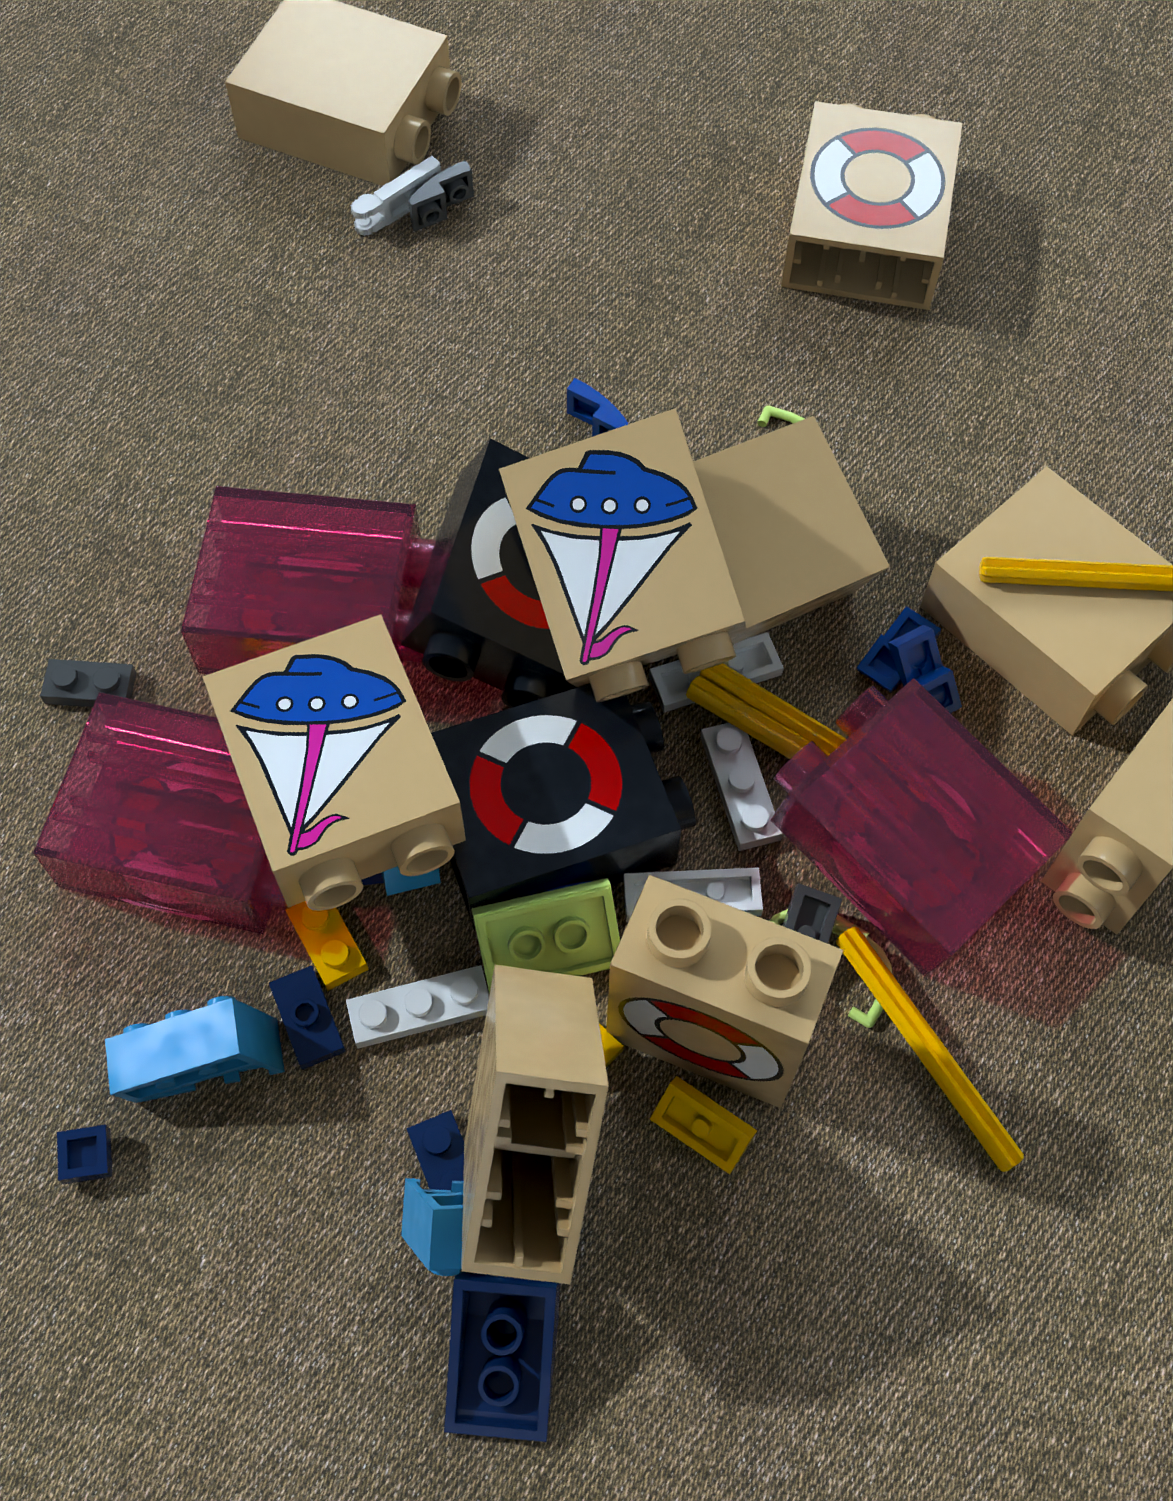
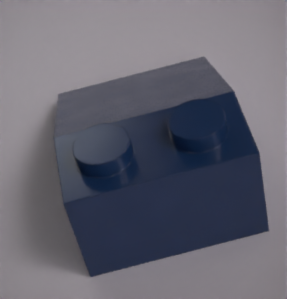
[444,1271,561,1442]

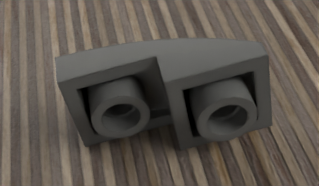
[408,160,474,232]

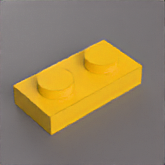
[285,901,369,991]
[650,1076,758,1174]

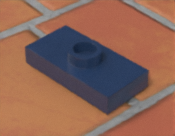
[269,965,346,1070]

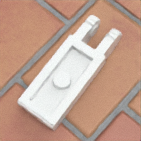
[351,156,441,236]

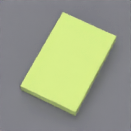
[471,878,620,995]

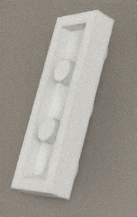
[649,632,784,713]
[700,723,782,851]
[623,867,763,922]
[346,965,489,1049]

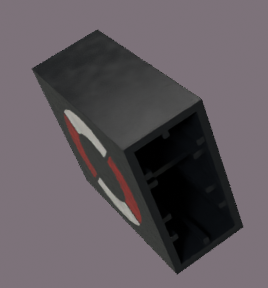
[400,438,590,708]
[431,684,696,931]

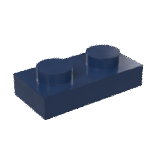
[406,1110,464,1190]

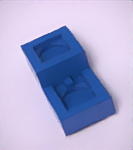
[567,378,628,437]
[856,606,941,693]
[888,625,962,725]

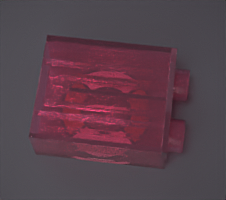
[181,486,436,674]
[770,678,1073,976]
[33,692,291,934]

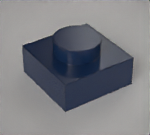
[57,1125,112,1185]

